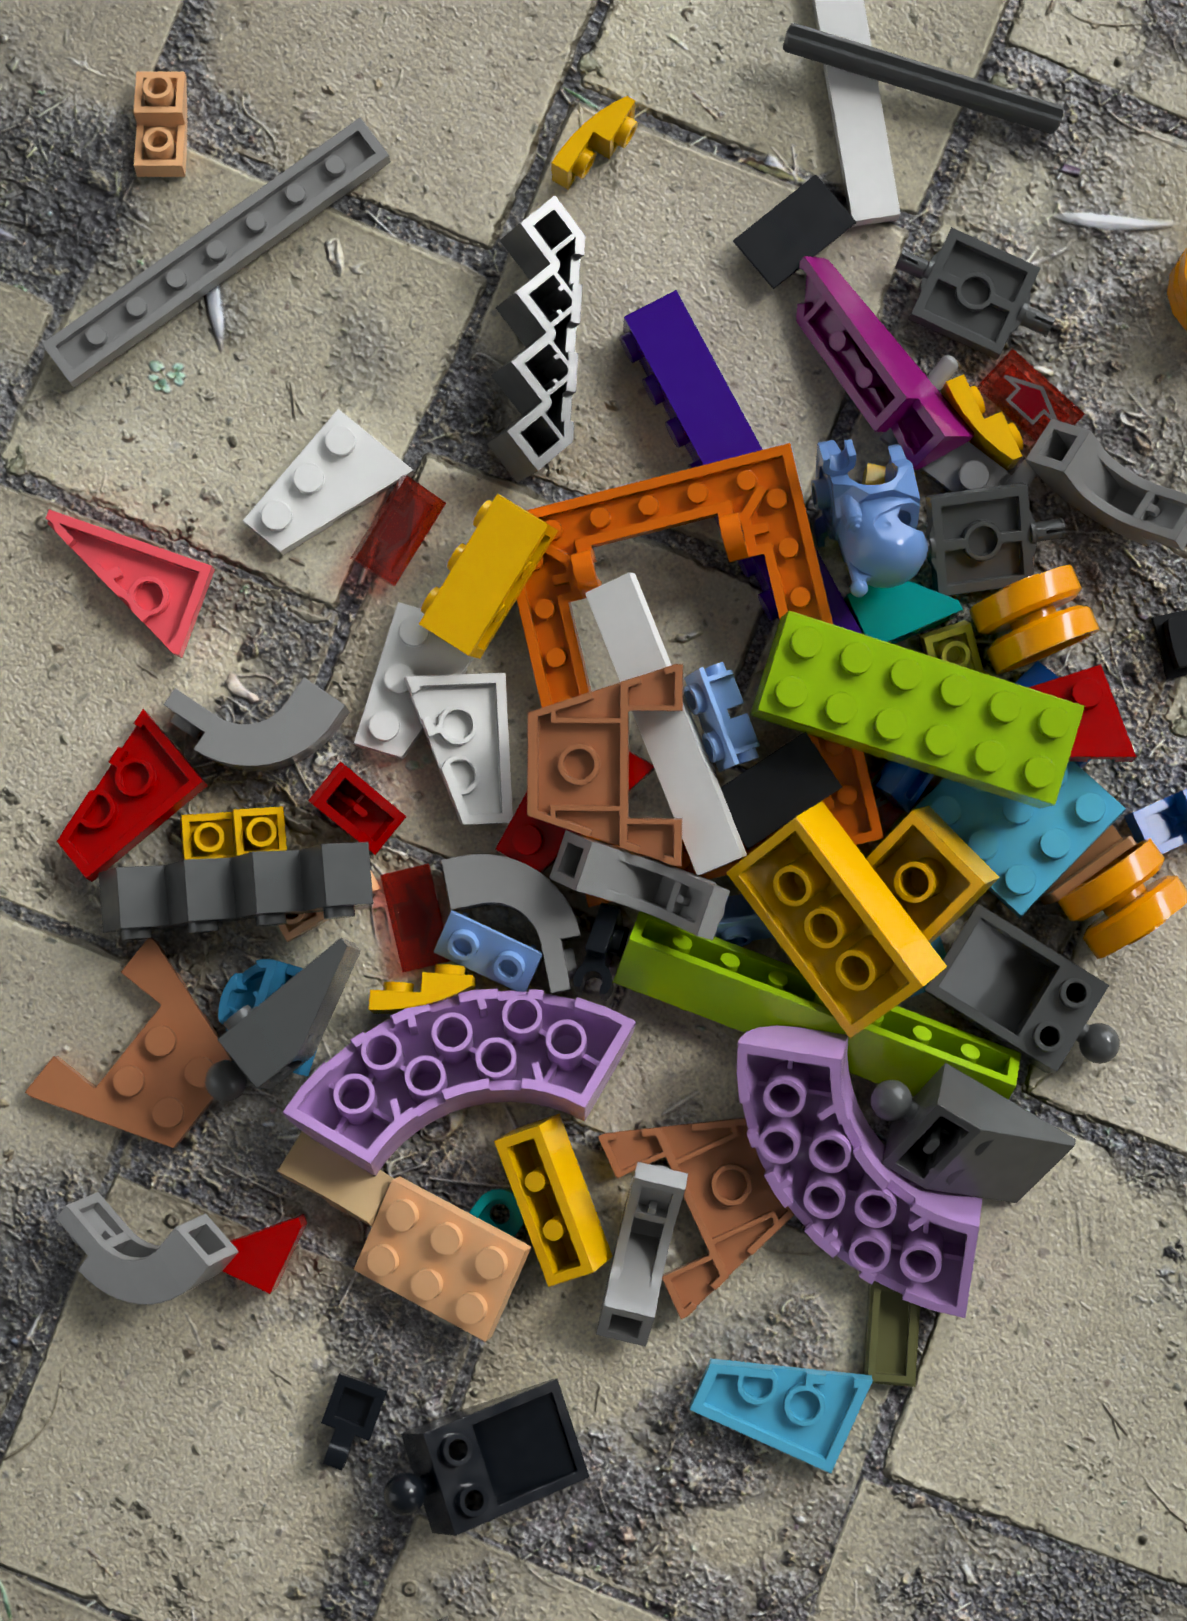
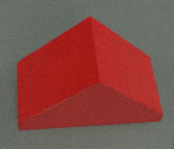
[308,761,407,855]
[222,1214,307,1294]

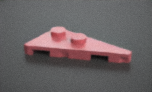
[45,509,215,658]

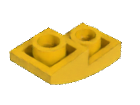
[551,96,638,190]
[940,374,1023,471]
[180,806,287,860]
[368,964,476,1014]

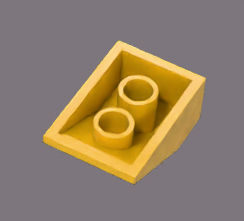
[866,805,1000,944]

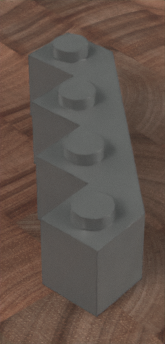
[487,196,586,483]
[99,842,373,941]

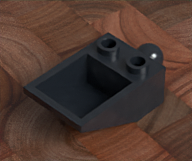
[384,1379,589,1536]

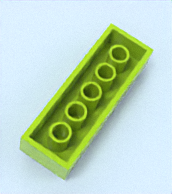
[750,610,1085,809]

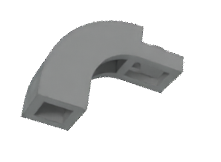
[1025,419,1187,551]
[163,677,350,771]
[550,830,730,940]
[441,854,581,994]
[596,1162,688,1347]
[56,1192,239,1304]

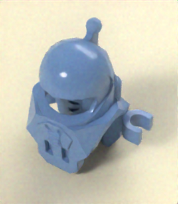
[811,439,928,597]

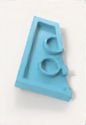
[690,1358,873,1473]

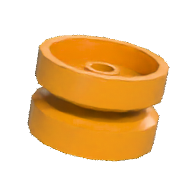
[969,565,1100,674]
[1057,838,1187,959]

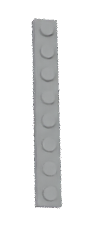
[42,117,390,388]

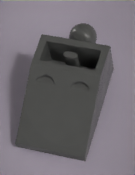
[924,904,1120,1073]
[205,938,361,1102]
[871,1063,1076,1203]

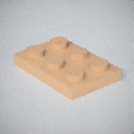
[353,1176,532,1342]

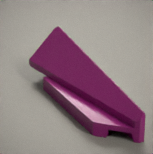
[796,256,975,470]

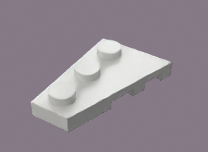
[243,409,415,555]
[354,602,475,760]
[404,673,513,825]

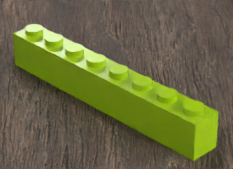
[613,911,1021,1100]

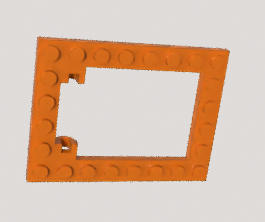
[517,443,884,907]

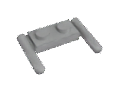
[880,355,1037,493]

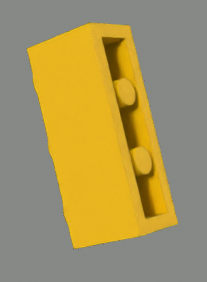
[419,493,558,659]
[494,1113,613,1287]

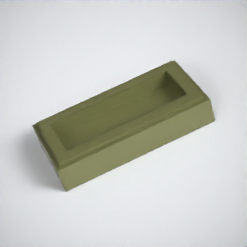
[863,1281,920,1387]

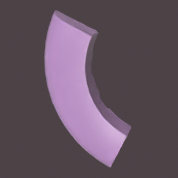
[283,989,636,1176]
[737,1025,982,1318]

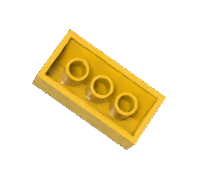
[726,801,947,1038]

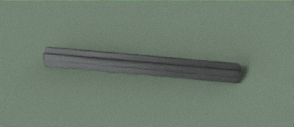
[783,23,1063,134]

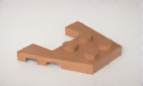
[527,664,683,866]
[25,937,234,1148]
[598,1117,794,1320]

